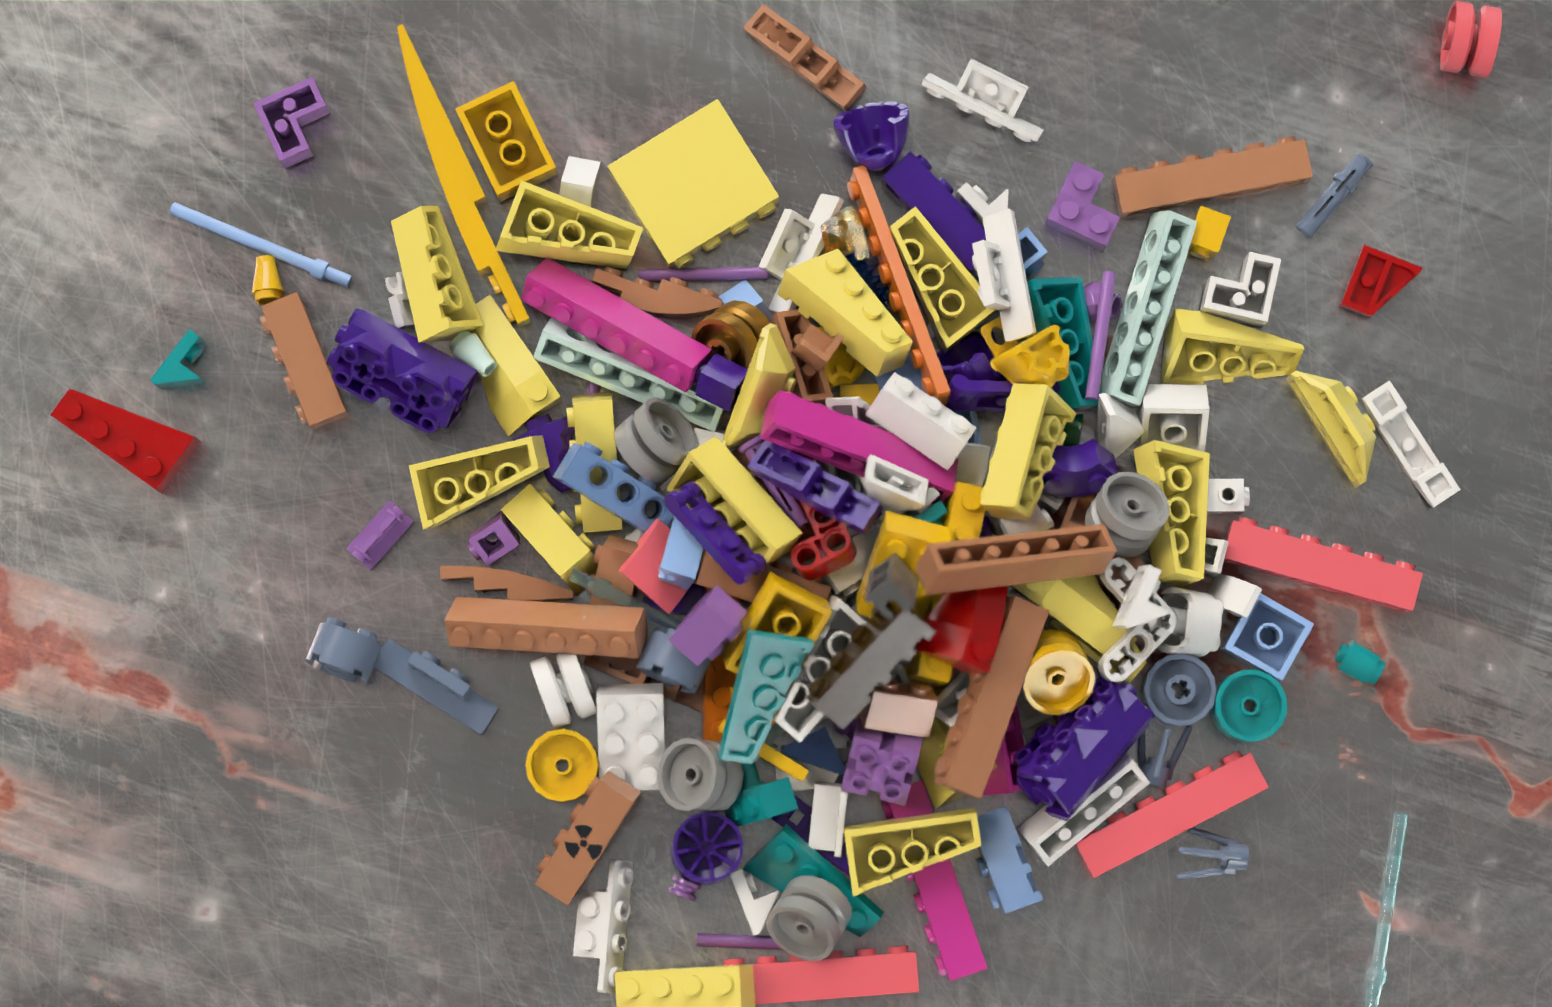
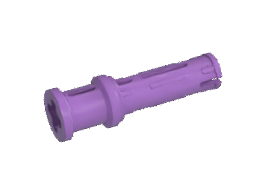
[738,435,810,528]

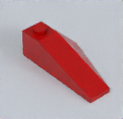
[915,537,1008,674]

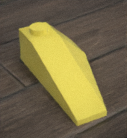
[470,295,562,437]
[1161,308,1304,385]
[1011,575,1137,665]

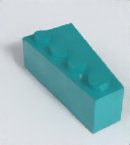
[1026,277,1102,412]

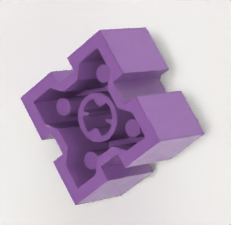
[841,717,923,806]

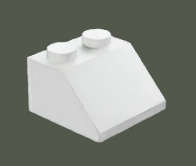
[1139,384,1210,452]

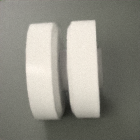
[530,653,597,729]

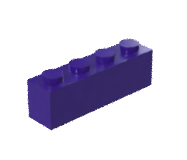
[881,151,986,274]

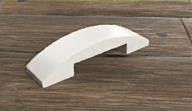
[1362,381,1461,508]

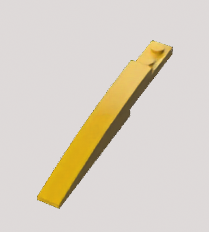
[397,24,531,328]

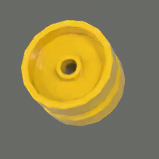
[1022,629,1095,715]
[526,729,599,803]

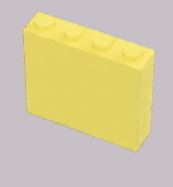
[607,99,779,269]

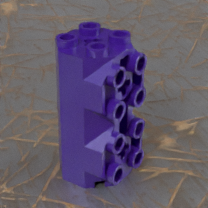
[326,308,478,433]
[1014,677,1154,821]

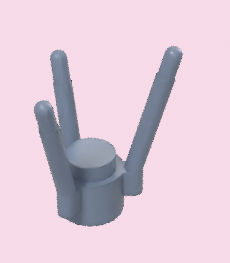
[1137,725,1192,788]
[1176,827,1249,880]

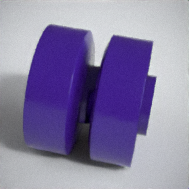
[670,812,743,886]

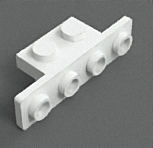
[922,59,1043,142]
[758,194,843,313]
[972,209,1036,342]
[573,860,634,993]

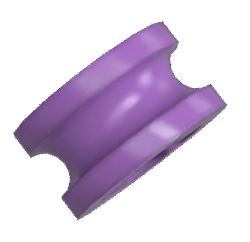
[668,876,701,902]

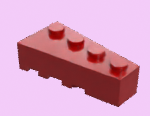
[50,388,201,494]

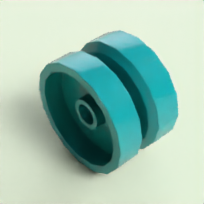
[1210,670,1287,743]

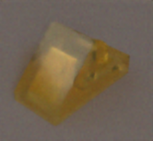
[821,205,869,260]

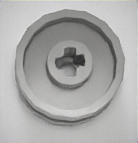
[614,398,698,482]
[1085,472,1170,557]
[657,738,744,813]
[767,876,852,961]

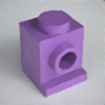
[467,511,520,566]

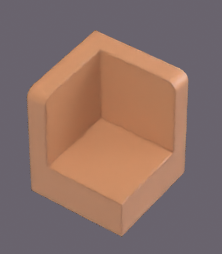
[791,324,844,371]

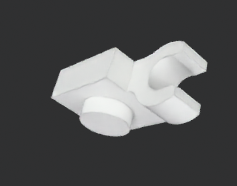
[385,272,415,329]

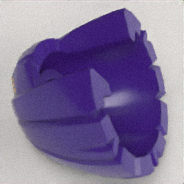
[833,101,909,171]
[937,331,1007,386]

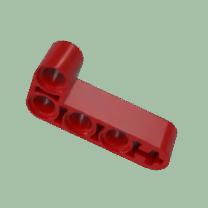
[787,448,857,581]

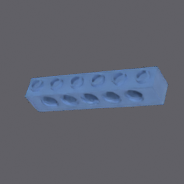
[553,442,674,533]

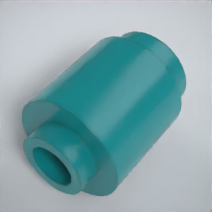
[1334,640,1386,685]

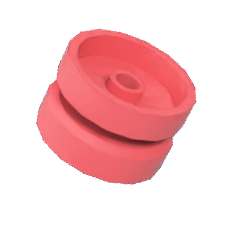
[1440,0,1502,78]

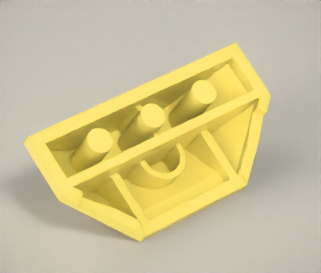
[721,323,796,449]
[1286,371,1376,488]

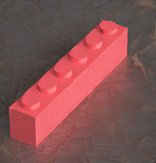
[1224,517,1423,613]
[1074,750,1269,878]
[724,945,919,1005]

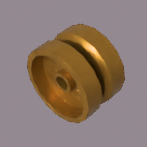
[691,300,770,369]

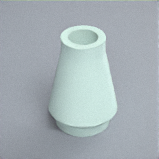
[450,330,497,377]

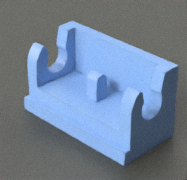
[658,516,703,590]

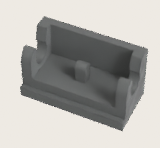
[864,553,919,619]

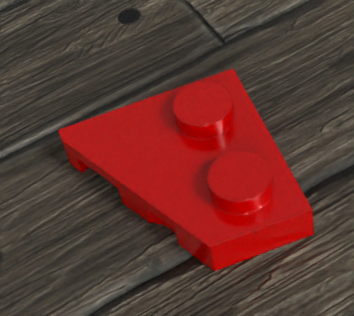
[1339,245,1422,318]

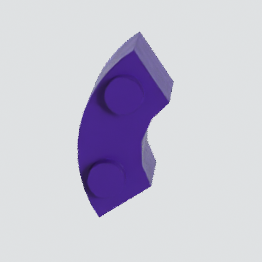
[1042,438,1118,497]

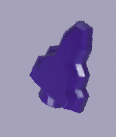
[511,414,575,493]

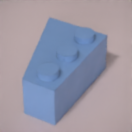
[976,806,1043,914]

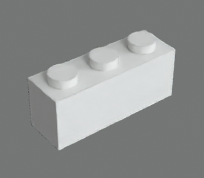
[865,372,977,470]

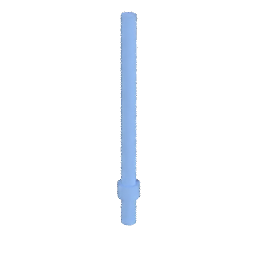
[169,202,352,288]

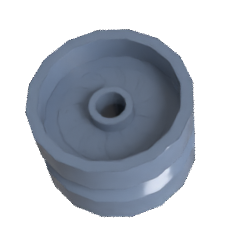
[1139,653,1217,728]

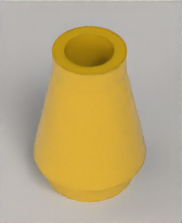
[251,255,284,305]

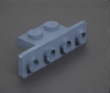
[373,639,498,734]

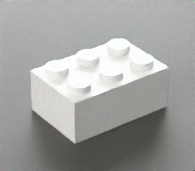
[596,683,666,790]

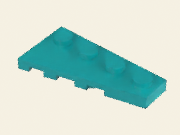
[718,630,815,764]
[742,824,884,937]

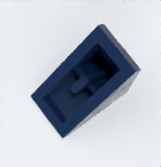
[781,727,845,776]

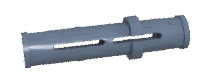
[1295,152,1373,239]

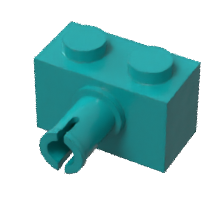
[724,761,798,827]

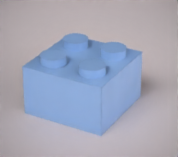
[1220,593,1314,682]

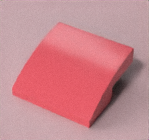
[618,518,692,614]

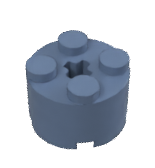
[305,617,381,685]
[636,627,711,695]

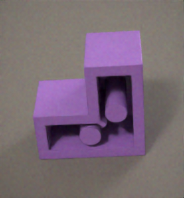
[253,76,330,169]
[1045,161,1120,253]
[668,586,747,666]

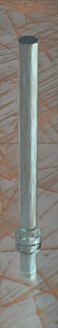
[568,568,728,655]
[1365,812,1408,1007]

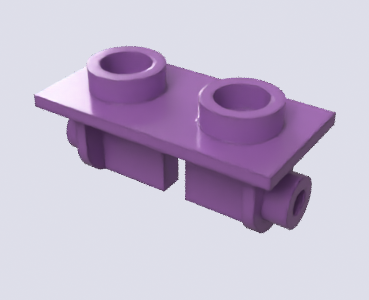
[346,500,414,570]

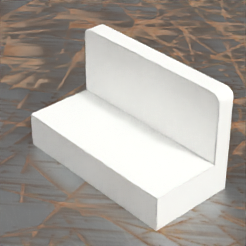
[808,781,848,857]

